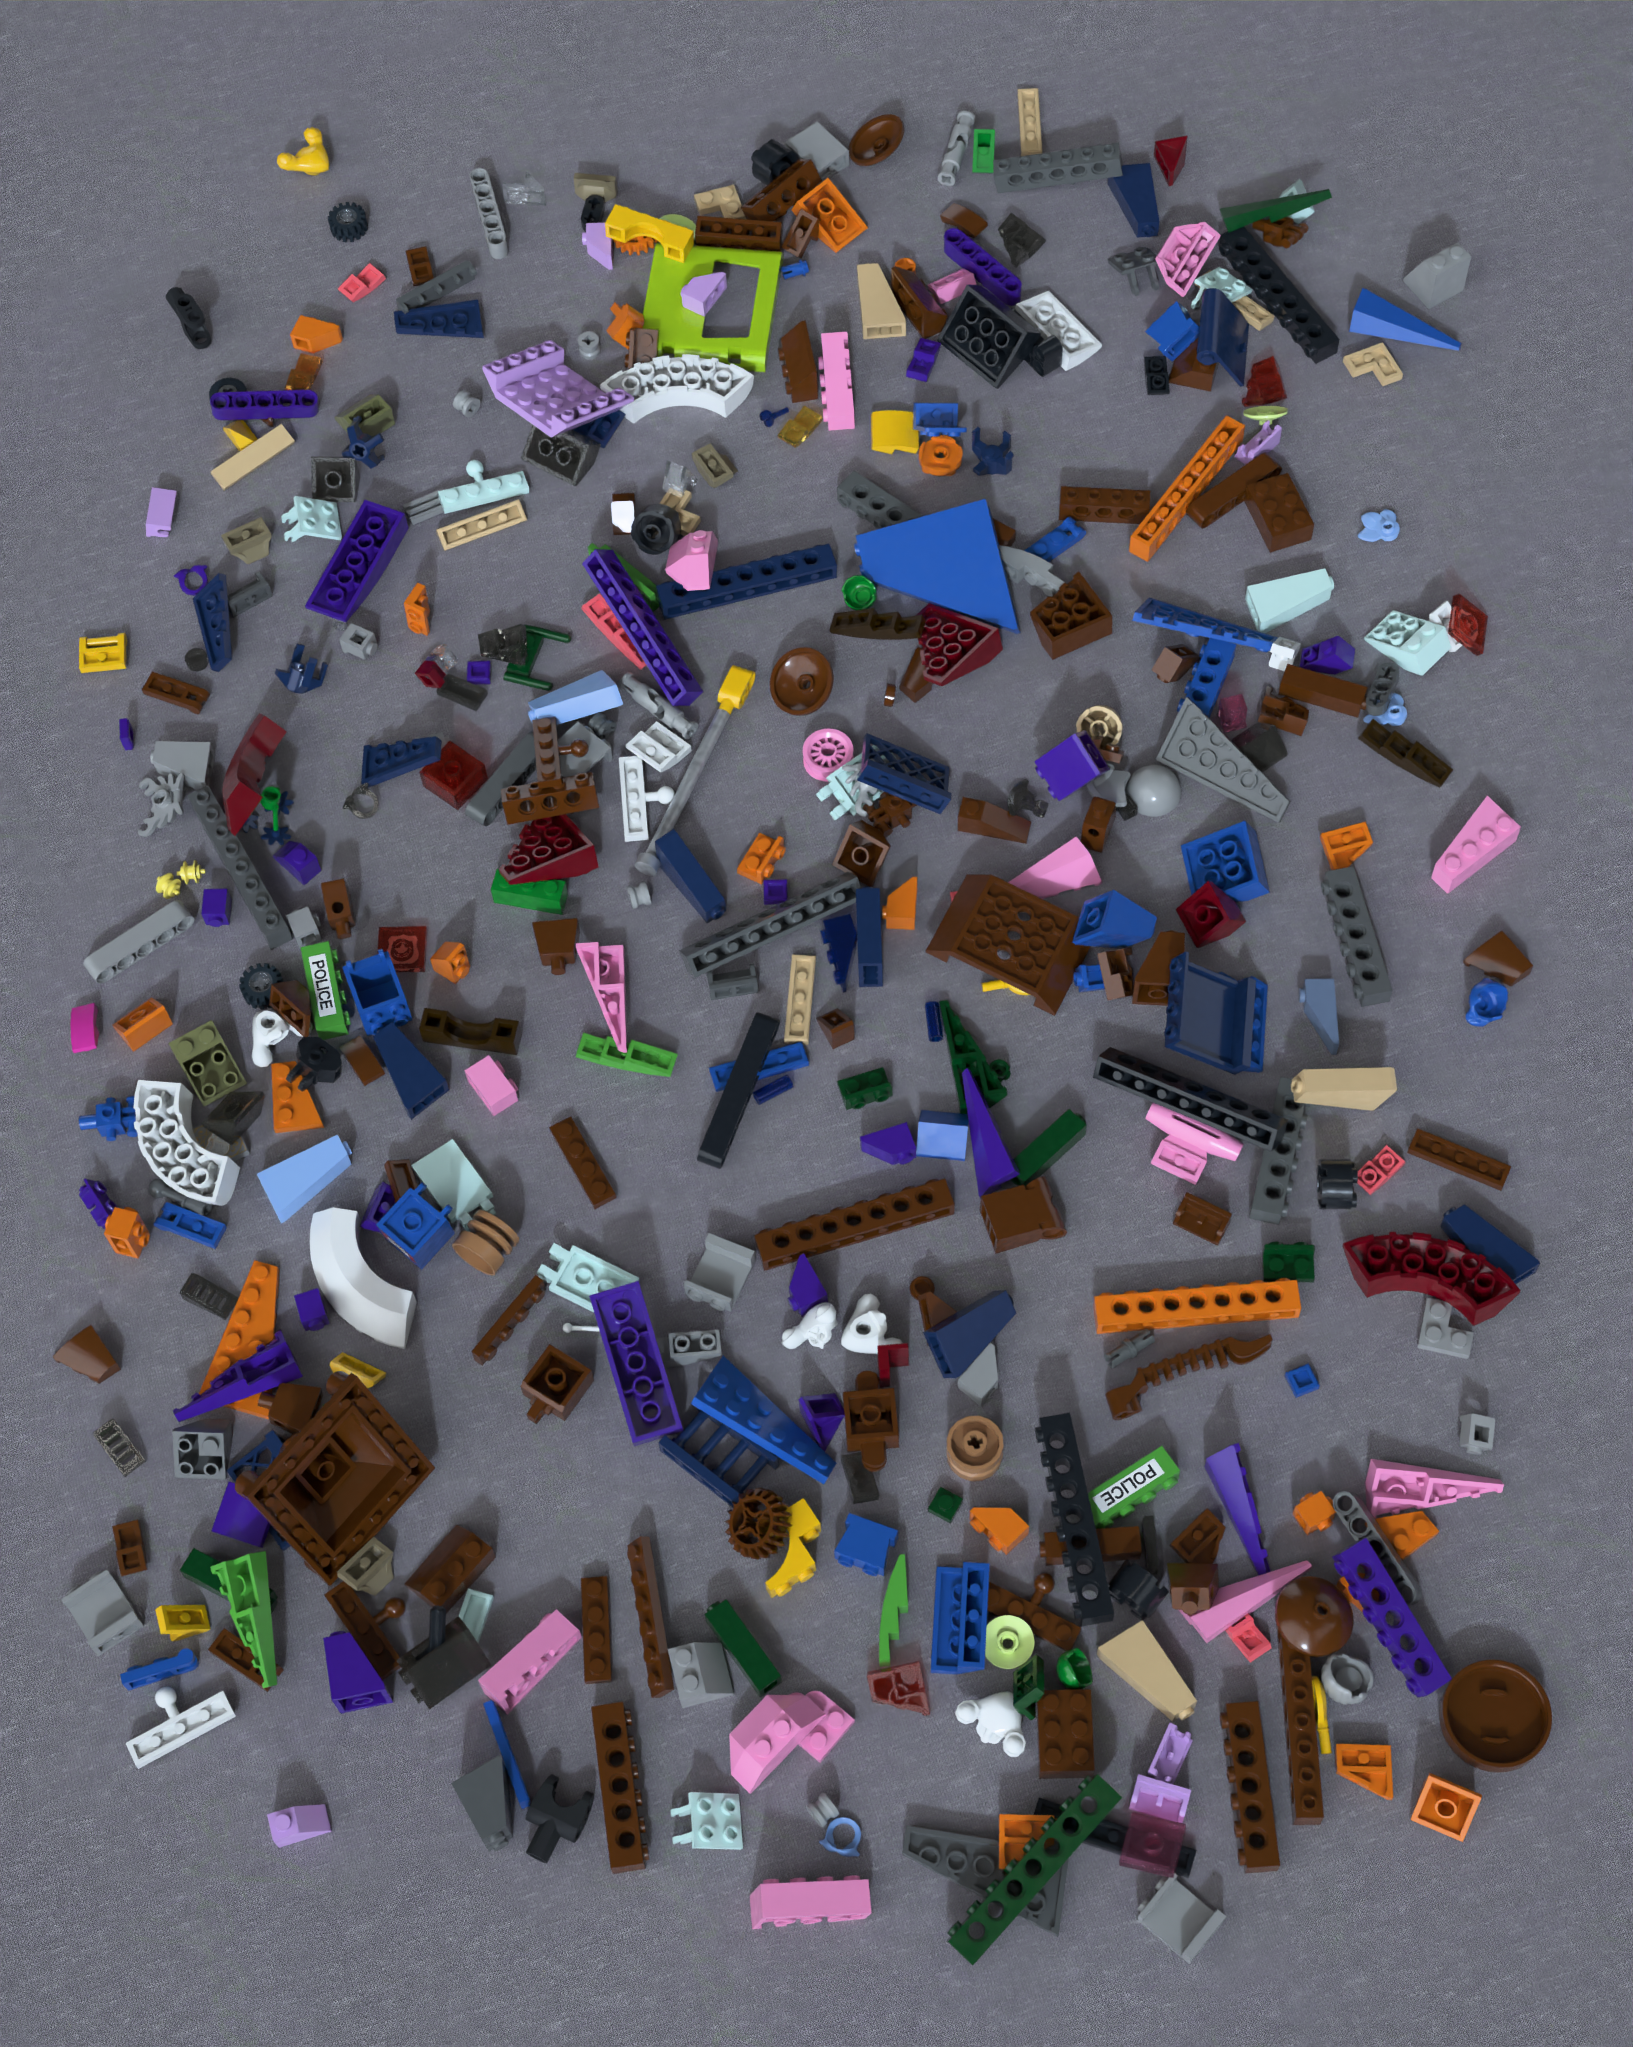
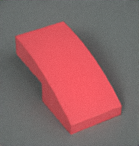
[338,263,386,302]
[1225,1613,1272,1663]

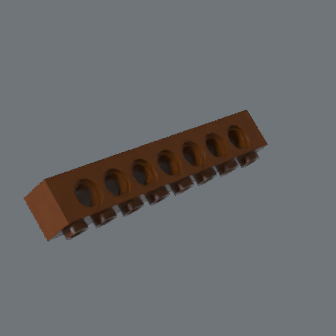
[754,1178,955,1271]
[1276,1623,1324,1825]

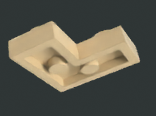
[694,185,746,219]
[1343,342,1403,387]
[659,484,701,536]

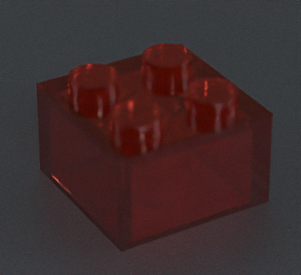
[419,741,488,810]

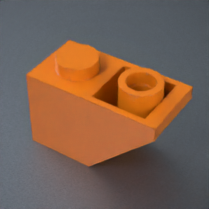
[290,315,343,353]
[430,942,470,985]
[969,1507,1029,1555]

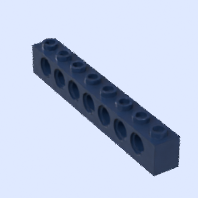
[656,544,837,620]

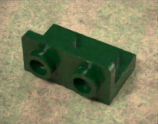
[837,1067,893,1110]
[1262,1242,1315,1283]
[1013,1654,1044,1720]

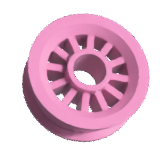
[803,728,854,782]

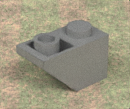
[957,1343,998,1407]

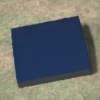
[565,410,626,448]

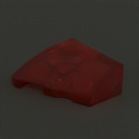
[1242,356,1287,407]
[867,1661,930,1716]

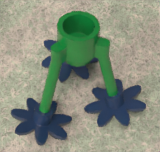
[242,786,294,845]

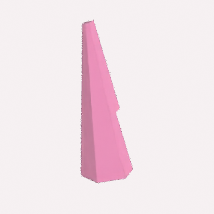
[1008,837,1102,899]
[576,942,627,1053]
[1365,1459,1504,1519]
[1179,1560,1312,1643]

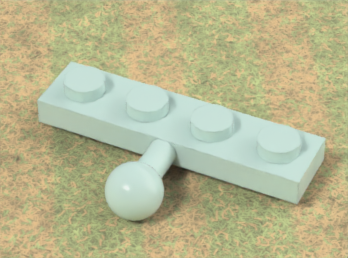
[438,460,529,514]

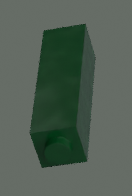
[1010,1109,1087,1186]
[180,1548,278,1614]
[704,1599,782,1698]

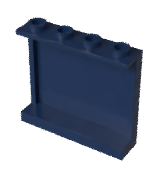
[1164,951,1256,1075]

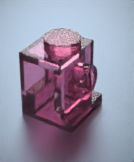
[1217,694,1247,733]

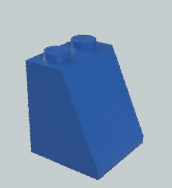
[1072,890,1157,949]

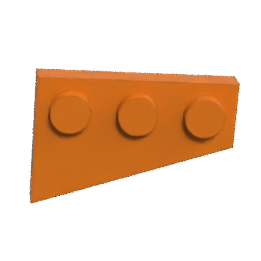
[271,1061,324,1133]

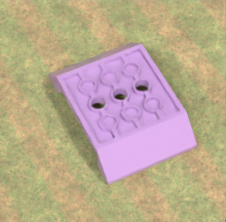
[483,340,634,437]

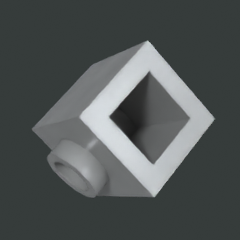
[286,907,322,949]

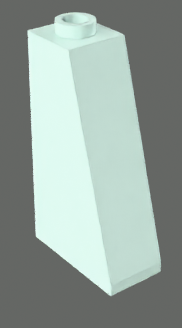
[1245,568,1334,633]

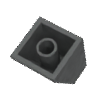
[451,1755,513,1851]

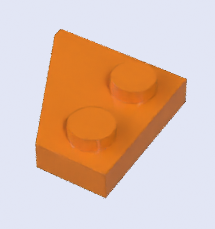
[1335,1744,1393,1800]

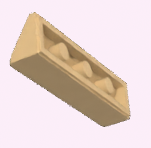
[436,499,527,551]

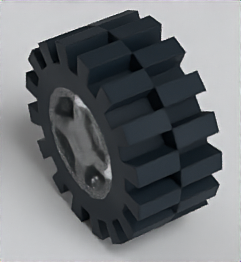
[328,202,368,242]
[239,963,284,1010]

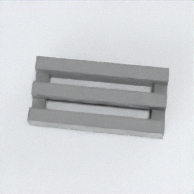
[403,488,444,526]

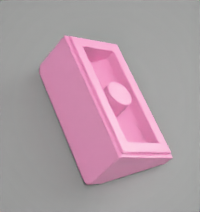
[927,268,976,304]

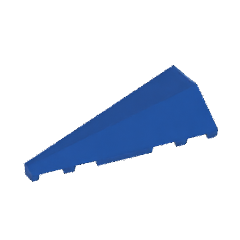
[1349,288,1462,351]

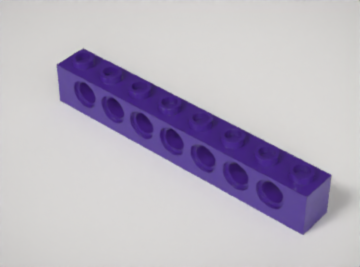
[582,549,704,706]

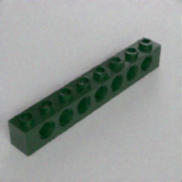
[947,1774,1122,1966]

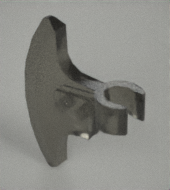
[1007,779,1049,818]

